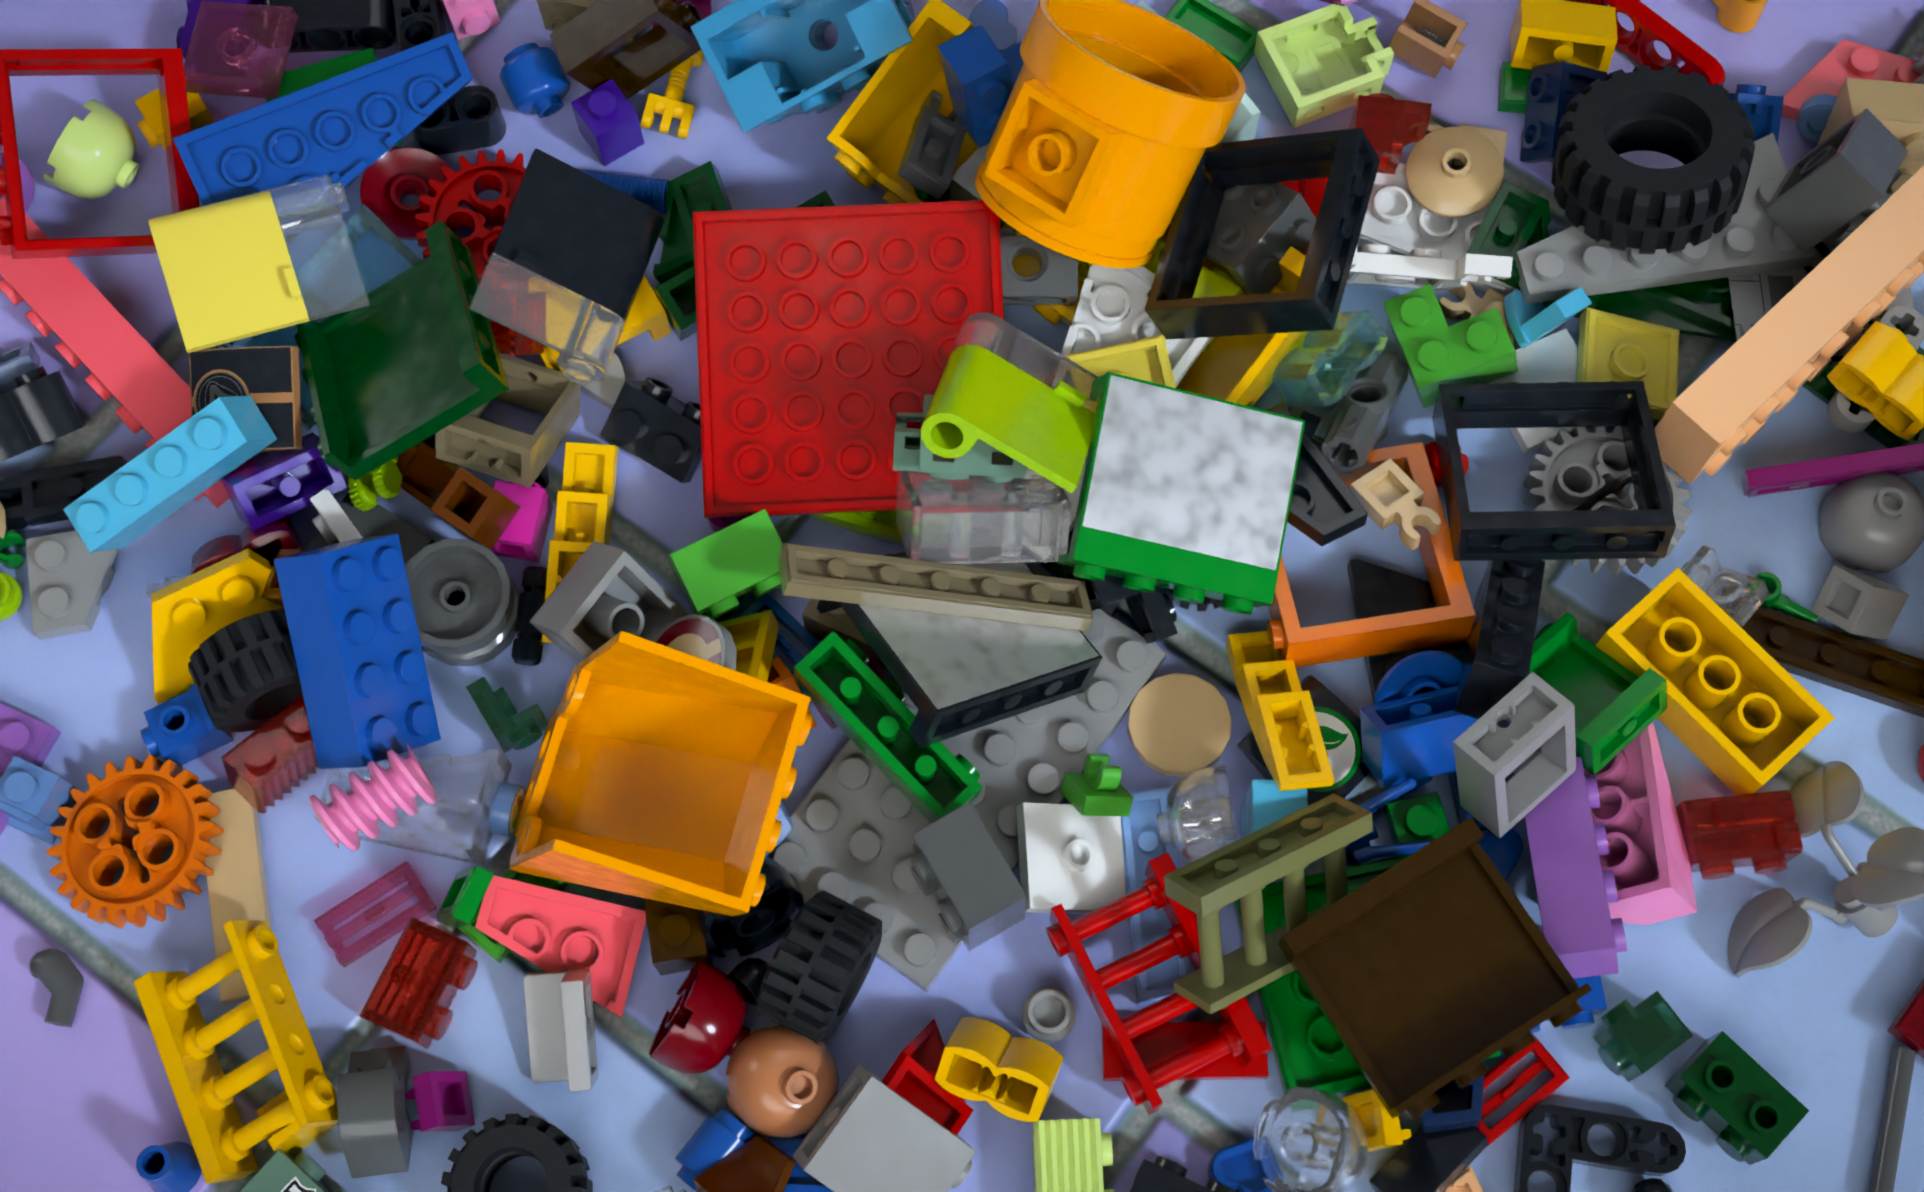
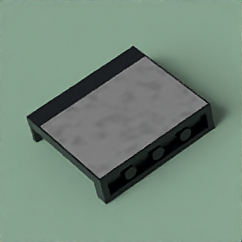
[817,526,1103,748]

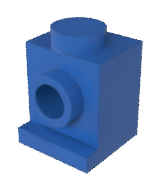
[140,683,234,766]

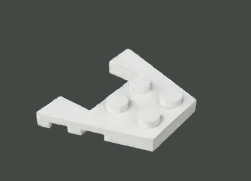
[1347,244,1513,291]

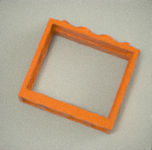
[1261,442,1476,667]

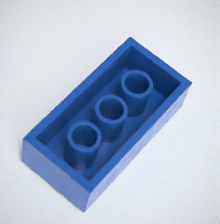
[274,534,441,769]

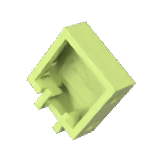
[1253,4,1394,128]

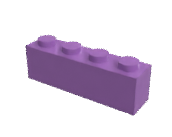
[1524,757,1627,979]

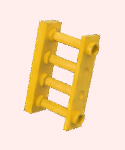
[134,920,338,1184]

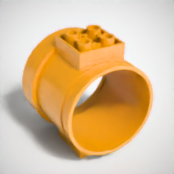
[974,0,1246,269]

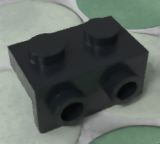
[600,377,702,483]

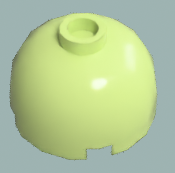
[44,99,139,199]

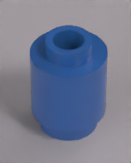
[675,1108,755,1192]

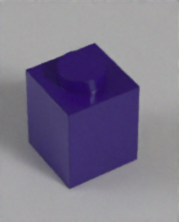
[571,79,644,167]

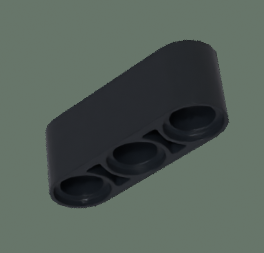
[258,0,396,53]

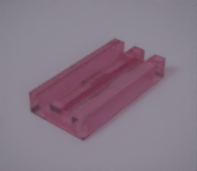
[314,861,437,968]

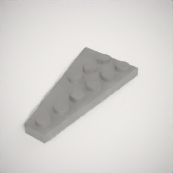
[1514,133,1816,304]

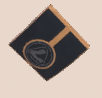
[189,346,302,452]

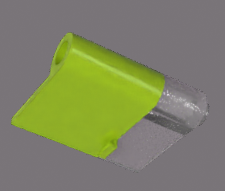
[920,312,1098,494]

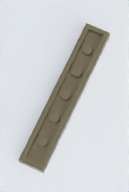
[778,543,1094,631]

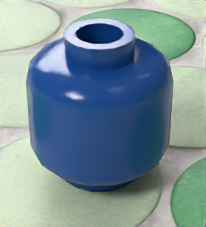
[499,43,571,118]

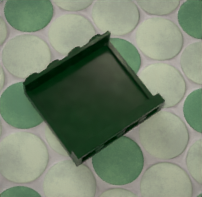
[295,220,509,481]

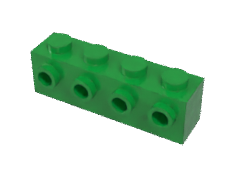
[794,631,983,823]

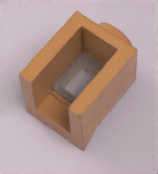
[1388,0,1468,78]

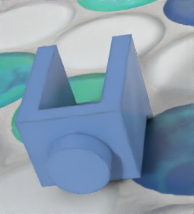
[0,756,79,845]

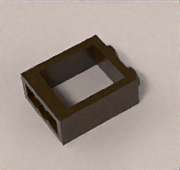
[550,0,703,100]

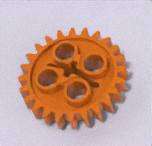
[47,755,224,928]

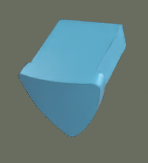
[1504,287,1592,348]

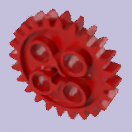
[415,149,534,304]

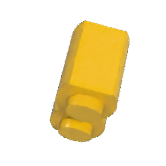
[1827,321,1924,441]
[934,1017,1063,1122]

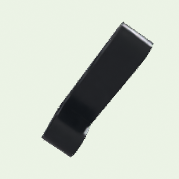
[393,0,506,155]

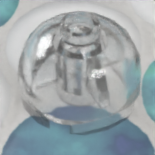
[1157,765,1239,865]
[1253,1087,1369,1192]

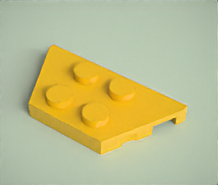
[151,548,284,704]

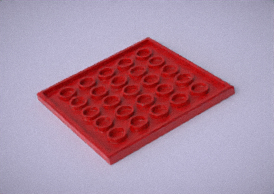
[692,200,1012,519]

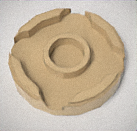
[1127,673,1232,778]

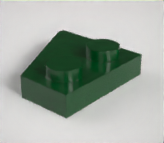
[653,161,732,284]

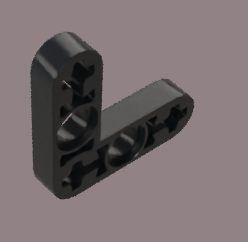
[1513,1105,1686,1192]

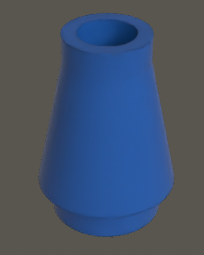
[136,1141,201,1192]

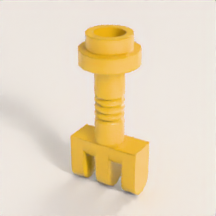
[640,50,704,140]

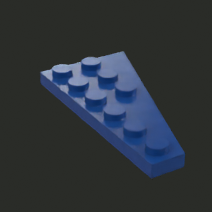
[172,32,473,239]

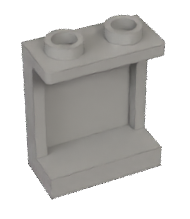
[793,1064,976,1192]

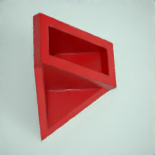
[882,1019,974,1135]

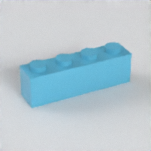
[63,395,277,553]

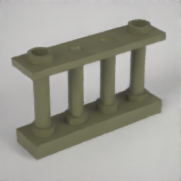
[1164,793,1373,1014]

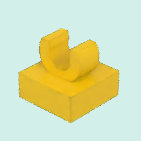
[1342,1089,1412,1153]

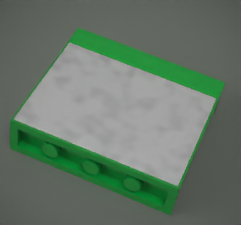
[1058,372,1305,614]

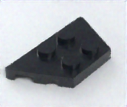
[1347,559,1467,700]

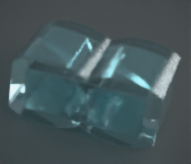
[1272,310,1388,406]

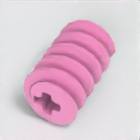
[309,744,437,851]

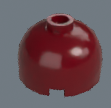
[649,960,751,1074]

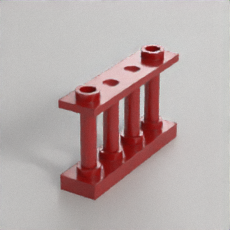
[1046,852,1272,1115]

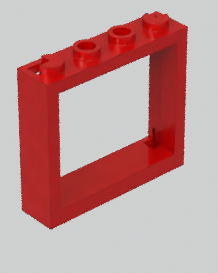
[0,48,199,259]

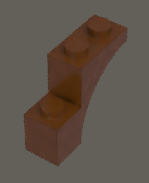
[395,442,521,550]

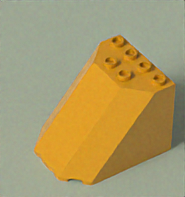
[509,631,812,916]

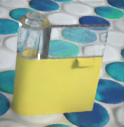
[148,174,370,353]

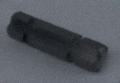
[511,566,547,666]

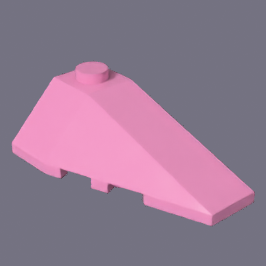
[1584,722,1697,925]

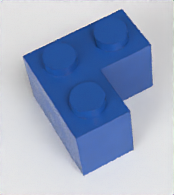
[937,24,1024,148]

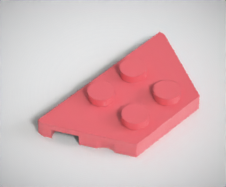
[1781,39,1922,121]

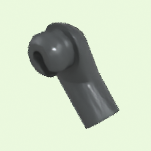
[29,948,84,1027]

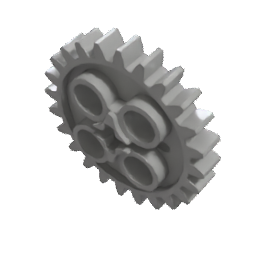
[1523,426,1692,576]

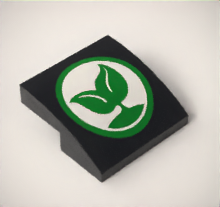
[1237,675,1370,806]

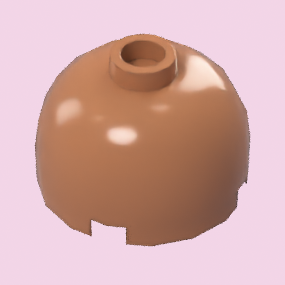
[726,1025,839,1138]

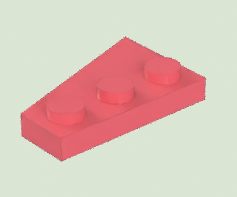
[475,875,646,1018]

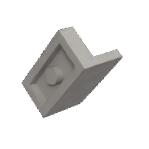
[523,969,598,1092]

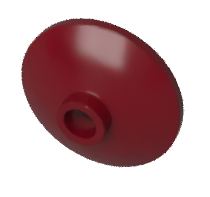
[360,147,450,240]

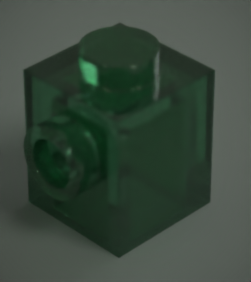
[1593,991,1693,1082]

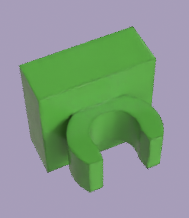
[1060,753,1134,817]

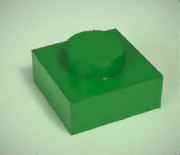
[1384,791,1450,844]

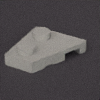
[26,530,119,640]

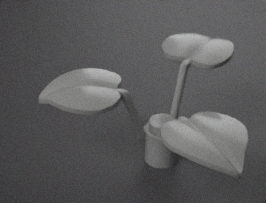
[1728,761,1924,978]

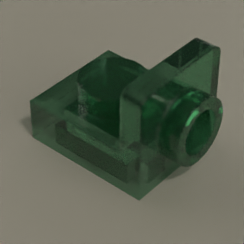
[466,677,548,753]

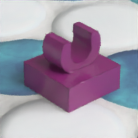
[405,1071,475,1132]

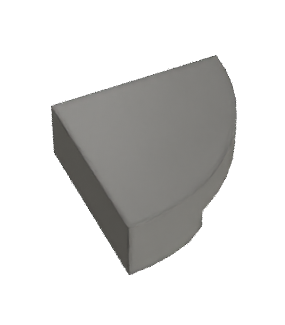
[579,349,626,410]

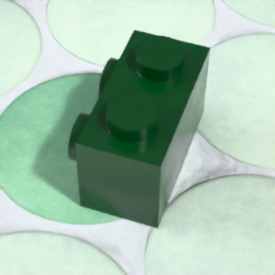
[1664,1031,1809,1165]

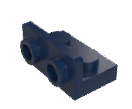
[1520,61,1608,163]

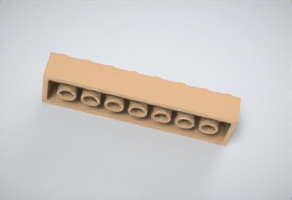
[1654,165,1924,485]

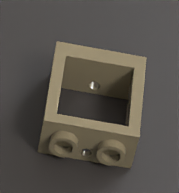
[435,353,581,488]

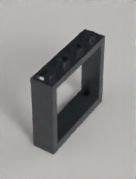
[1144,128,1380,339]
[1432,381,1676,561]

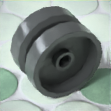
[405,539,520,666]

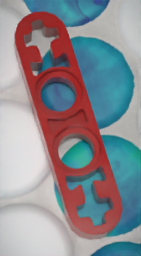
[1565,0,1725,86]

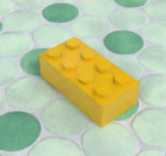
[1595,567,1835,802]

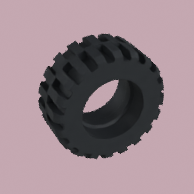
[1551,65,1755,254]

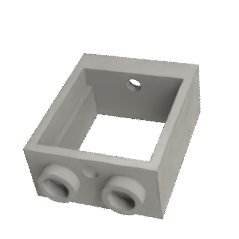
[1453,672,1576,839]

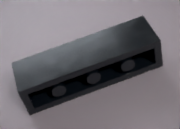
[1454,560,1545,728]

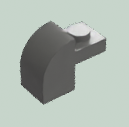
[337,1045,414,1179]

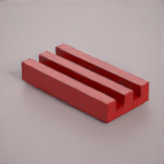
[1475,1034,1570,1147]

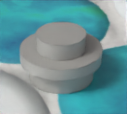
[1022,987,1076,1042]

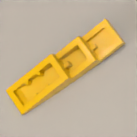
[542,442,619,643]
[1225,631,1334,791]

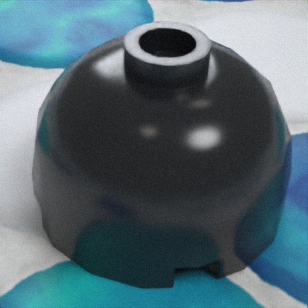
[696,855,804,958]

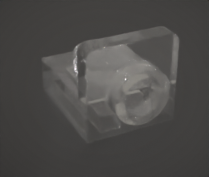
[1681,545,1769,628]

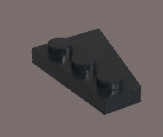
[1265,402,1368,546]

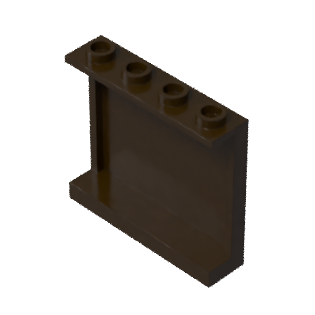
[1278,817,1592,1120]

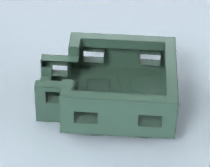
[893,394,1026,483]

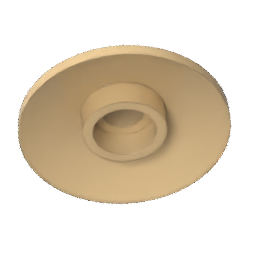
[1405,127,1504,218]

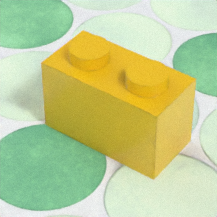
[1510,0,1618,72]

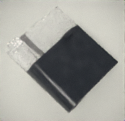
[469,148,665,385]

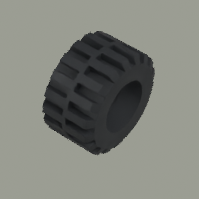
[188,608,306,732]
[758,890,882,1043]
[441,1113,593,1192]

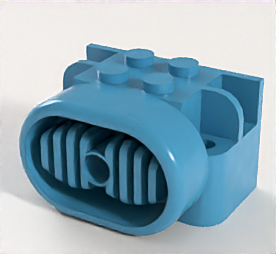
[690,0,915,133]

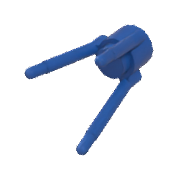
[1345,776,1433,864]

